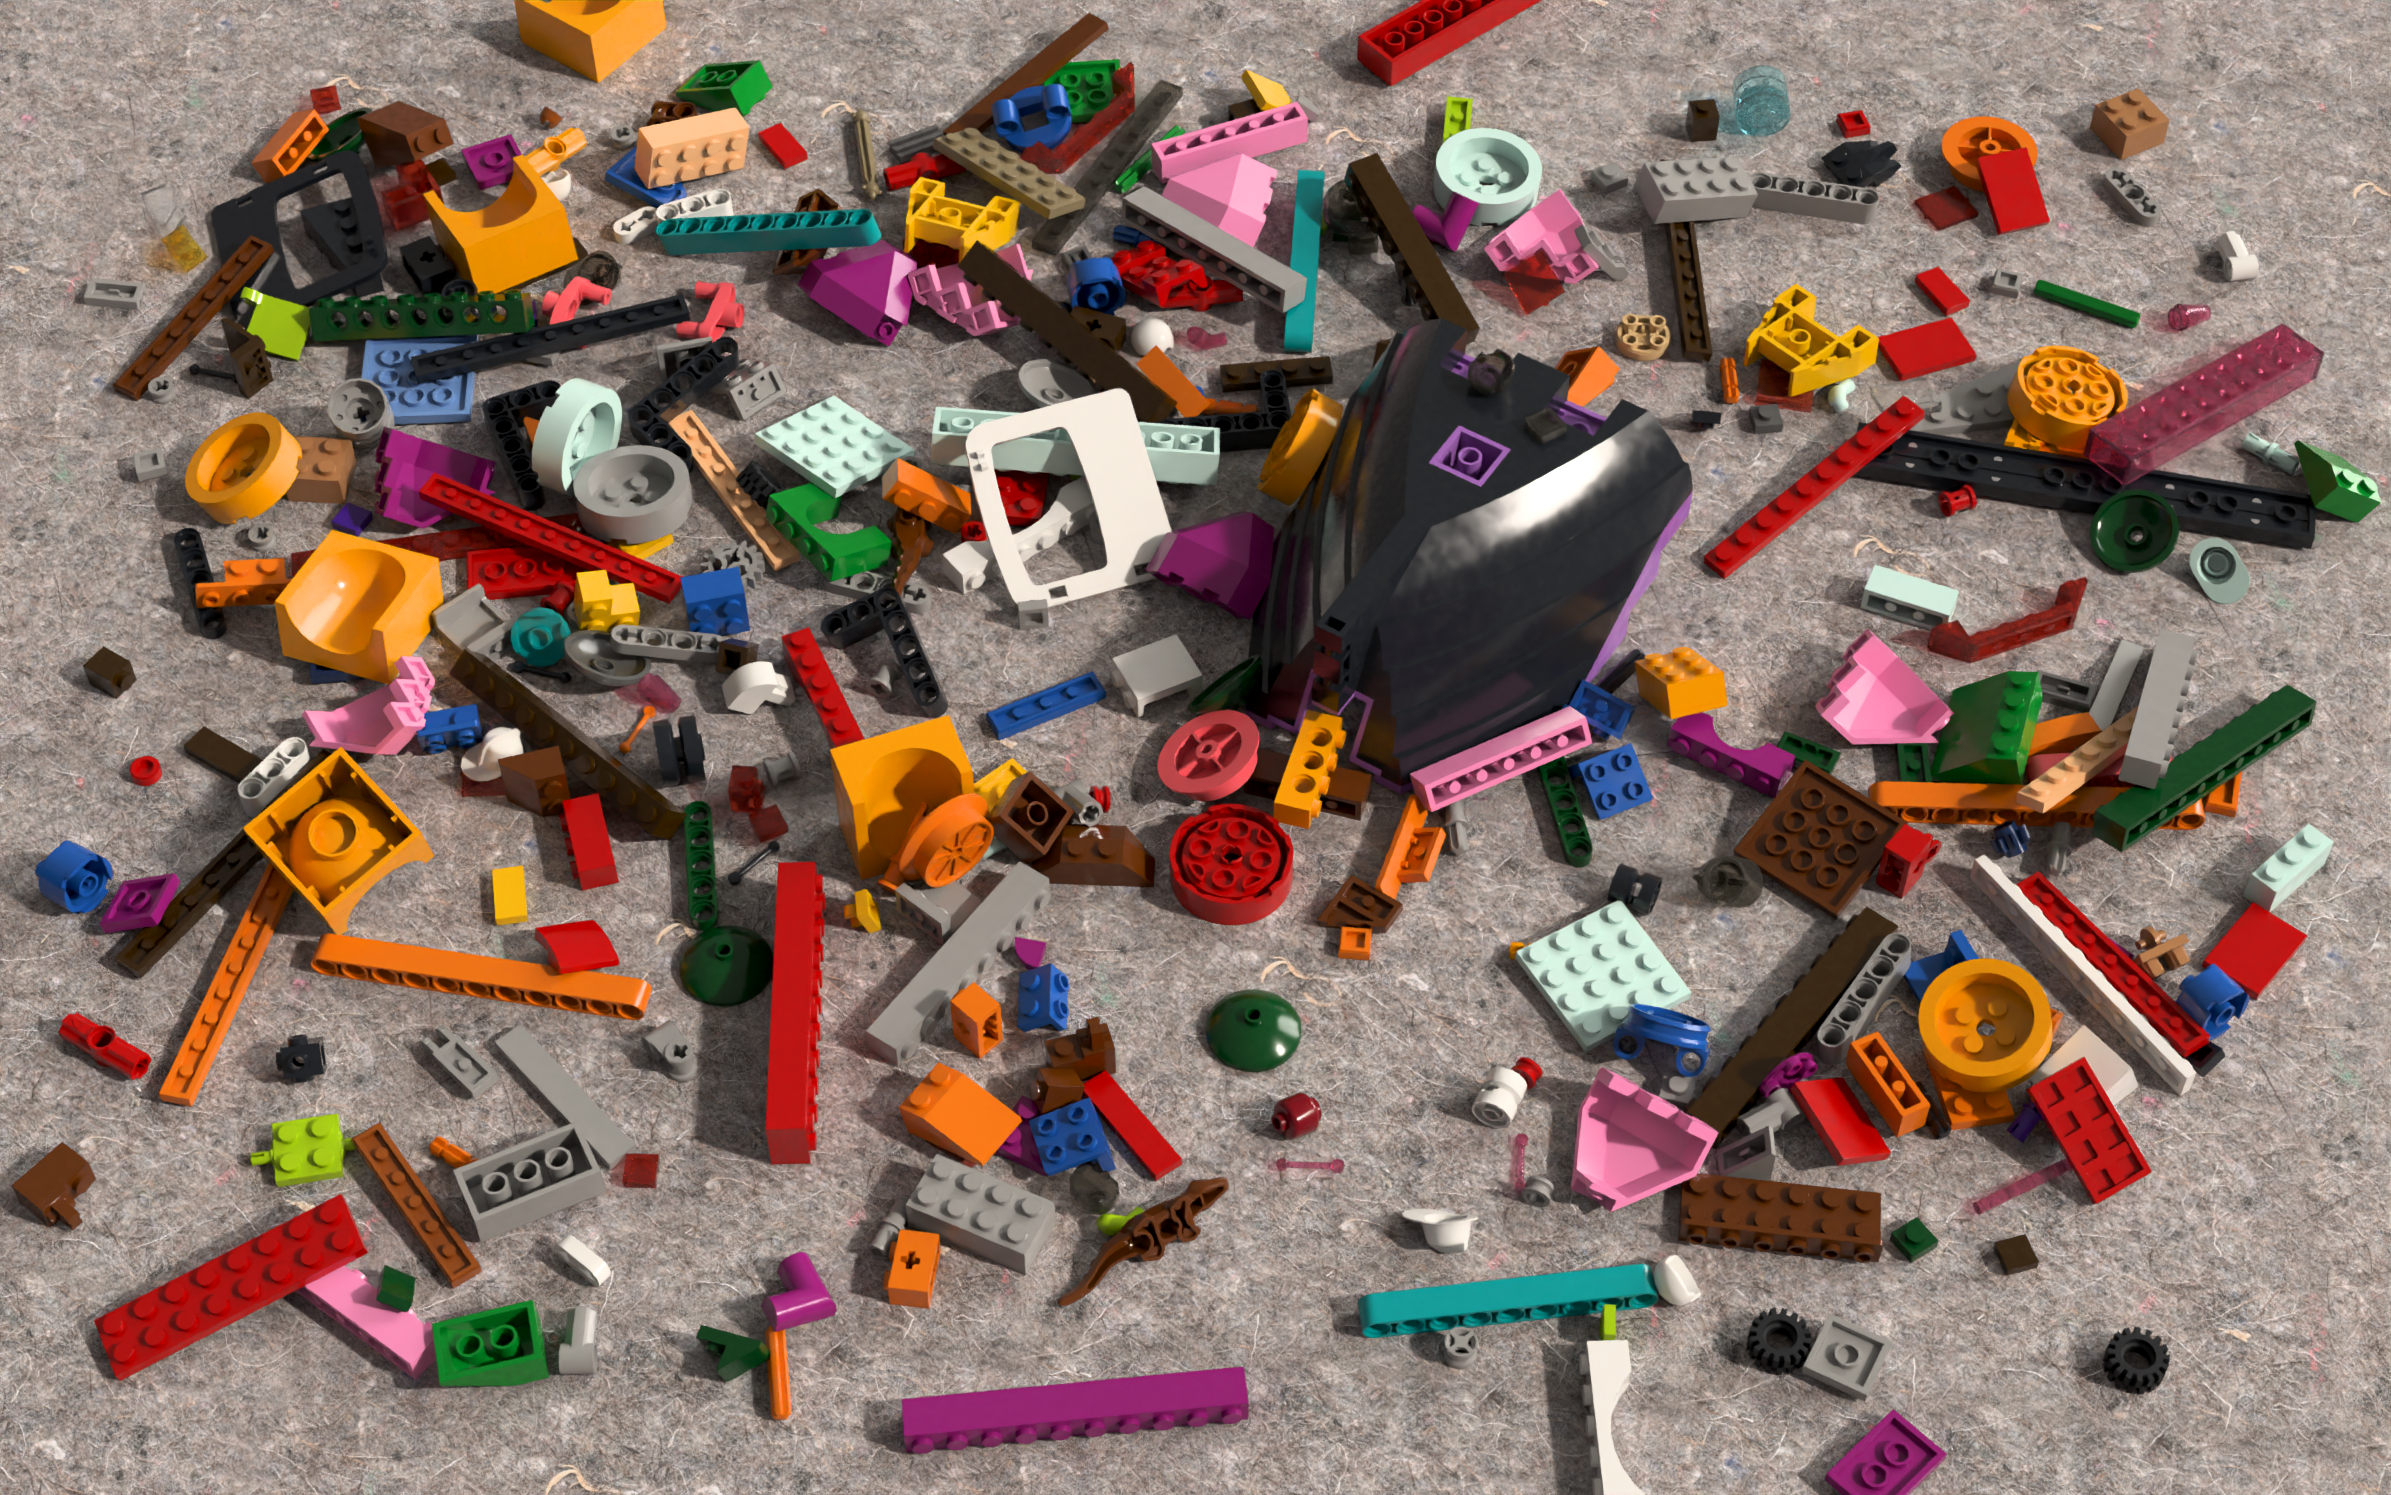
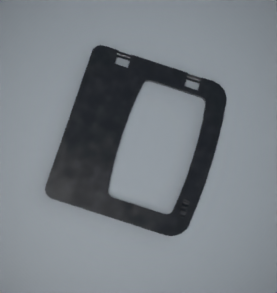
[211,150,388,331]

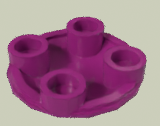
[1759,1052,1818,1098]

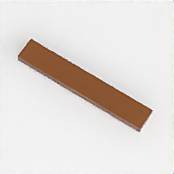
[351,1122,482,1289]

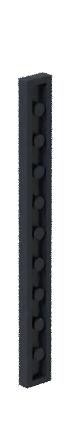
[411,294,690,384]

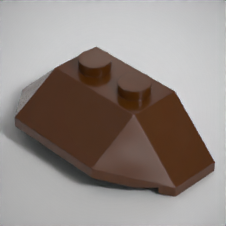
[772,188,843,275]
[1031,824,1155,888]

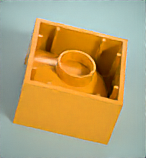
[514,0,667,83]
[423,155,578,294]
[274,530,444,685]
[830,715,974,880]
[243,747,435,935]

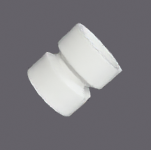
[1472,1067,1527,1129]

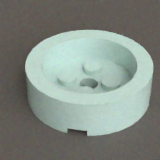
[1433,128,1542,226]
[532,378,622,498]

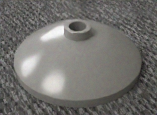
[1017,359,1099,408]

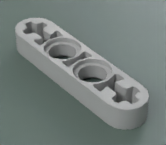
[823,571,932,614]
[610,625,725,663]

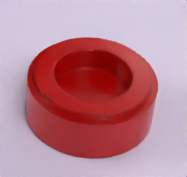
[129,756,162,786]

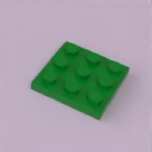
[1043,59,1126,124]

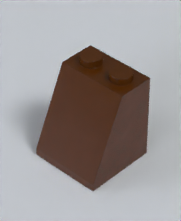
[357,101,454,169]

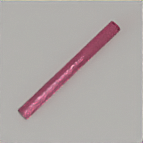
[1973,1158,2072,1215]

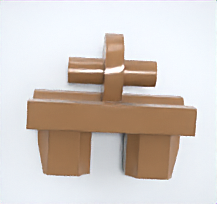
[2132,926,2190,980]

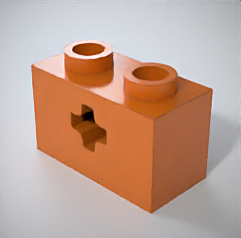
[950,982,1003,1059]
[883,1229,941,1309]

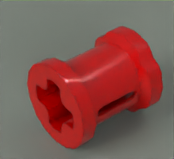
[1938,484,1977,517]
[540,580,575,616]

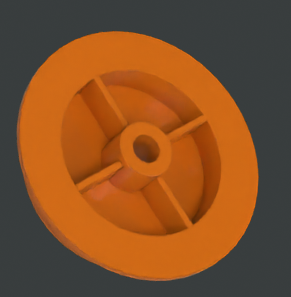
[1941,116,2038,192]
[898,793,994,887]

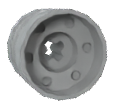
[327,378,395,451]

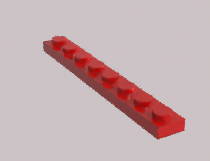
[2016,871,2210,1058]

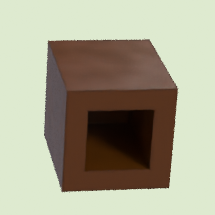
[1030,1068,1085,1114]

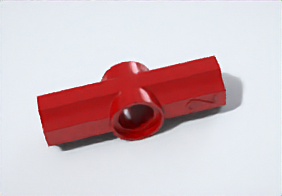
[883,152,966,191]
[1161,276,1243,312]
[58,1012,151,1080]

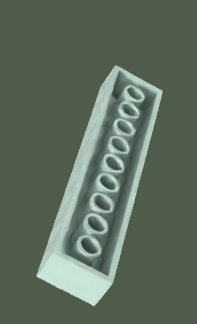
[931,407,1220,487]

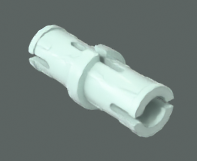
[2241,432,2300,475]

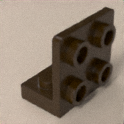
[221,317,273,399]

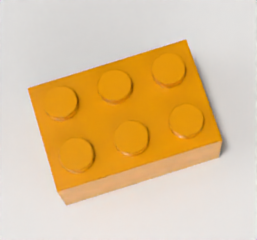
[1635,647,1728,719]

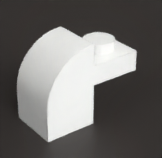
[722,662,796,715]

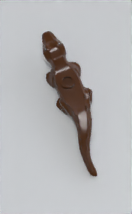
[887,507,933,605]
[1057,1177,1229,1306]

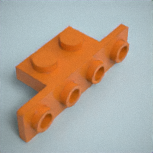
[195,558,292,608]
[1375,794,1446,899]

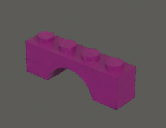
[1666,712,1795,798]

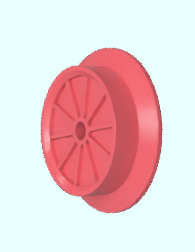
[1157,710,1259,801]

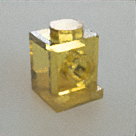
[161,224,208,273]

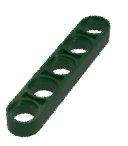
[1536,756,1593,868]
[684,801,719,931]

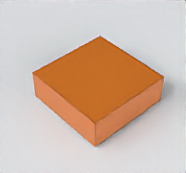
[1338,926,1372,961]

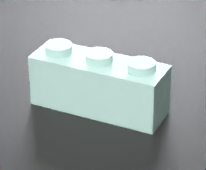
[1860,565,1959,634]
[2243,824,2334,912]

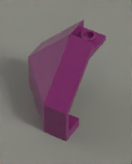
[797,240,917,347]
[375,427,496,529]
[1145,512,1274,620]

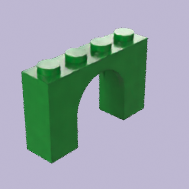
[766,483,892,582]

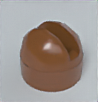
[539,106,563,129]

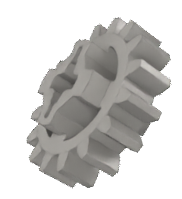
[701,539,765,594]

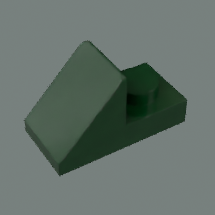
[696,1325,770,1382]

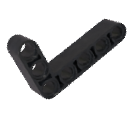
[628,336,739,473]
[1157,369,1291,453]
[482,380,561,511]
[821,587,948,718]

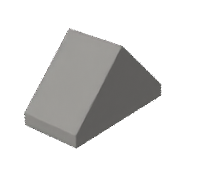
[1717,1126,1776,1181]

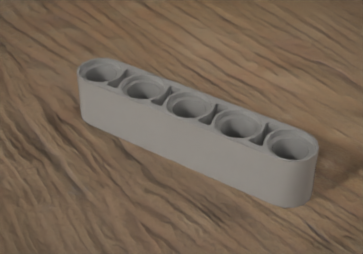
[1749,172,1880,224]
[1817,933,1911,1065]

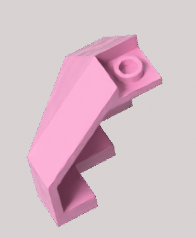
[1161,153,1277,247]
[1484,189,1599,284]
[907,244,1033,336]
[1815,628,1954,744]
[302,656,435,755]
[1571,1066,1719,1212]

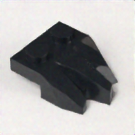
[1821,140,1901,188]

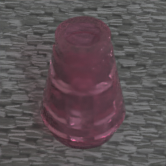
[2168,304,2211,331]
[636,673,682,713]

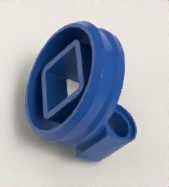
[991,84,1072,155]
[1613,1004,1711,1077]

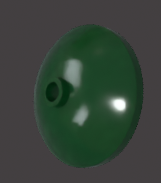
[308,107,372,163]
[2090,490,2179,573]
[1187,654,1263,715]
[679,925,774,1007]
[1206,989,1301,1072]

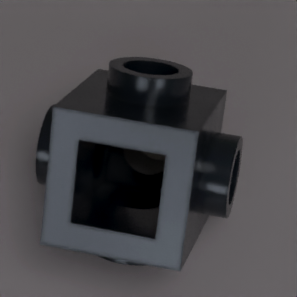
[276,1034,327,1083]

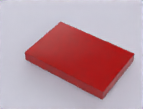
[1975,147,2050,235]
[1878,317,1977,381]
[2202,902,2308,1000]
[1789,1077,1891,1166]

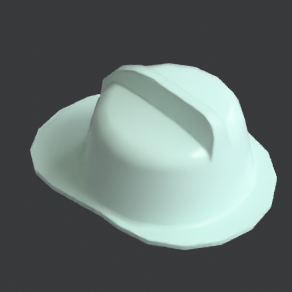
[2190,538,2250,604]

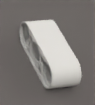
[656,189,733,224]
[237,737,311,817]

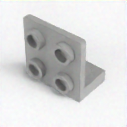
[709,357,787,420]
[895,881,983,945]

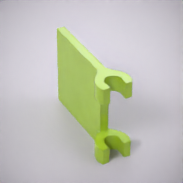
[225,287,311,361]

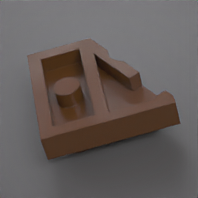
[1317,874,1403,933]

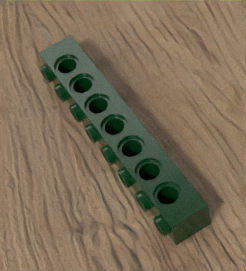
[309,289,535,341]

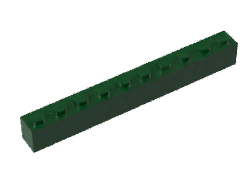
[2092,685,2317,853]

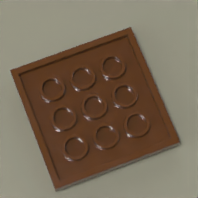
[1734,759,1908,920]

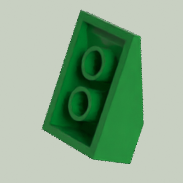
[675,60,773,117]
[2294,440,2381,523]
[432,1300,550,1386]

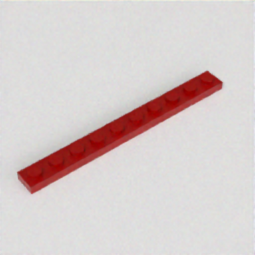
[1704,396,1925,579]
[418,472,683,604]

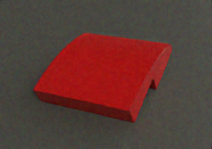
[535,920,619,974]

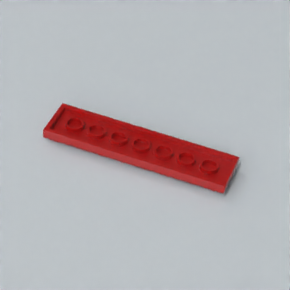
[94,1194,368,1381]

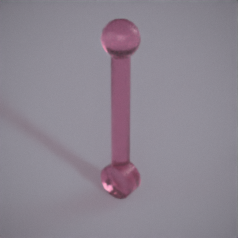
[1514,1133,1528,1194]
[1276,1158,1345,1173]

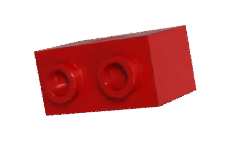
[1876,824,1931,899]

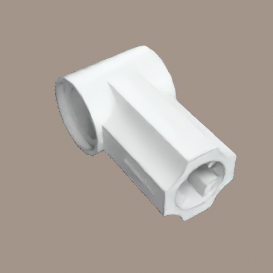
[2216,231,2259,282]

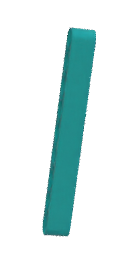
[1284,169,1325,353]
[656,209,882,255]
[1357,1264,1658,1338]

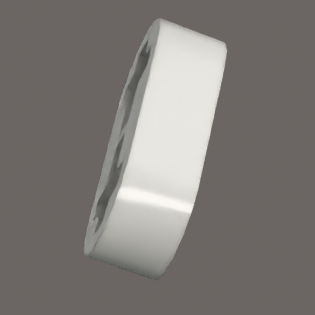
[613,206,658,245]
[555,1234,611,1287]

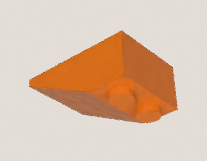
[899,1062,1022,1167]

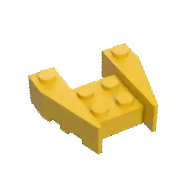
[904,177,1020,263]
[1744,284,1879,397]

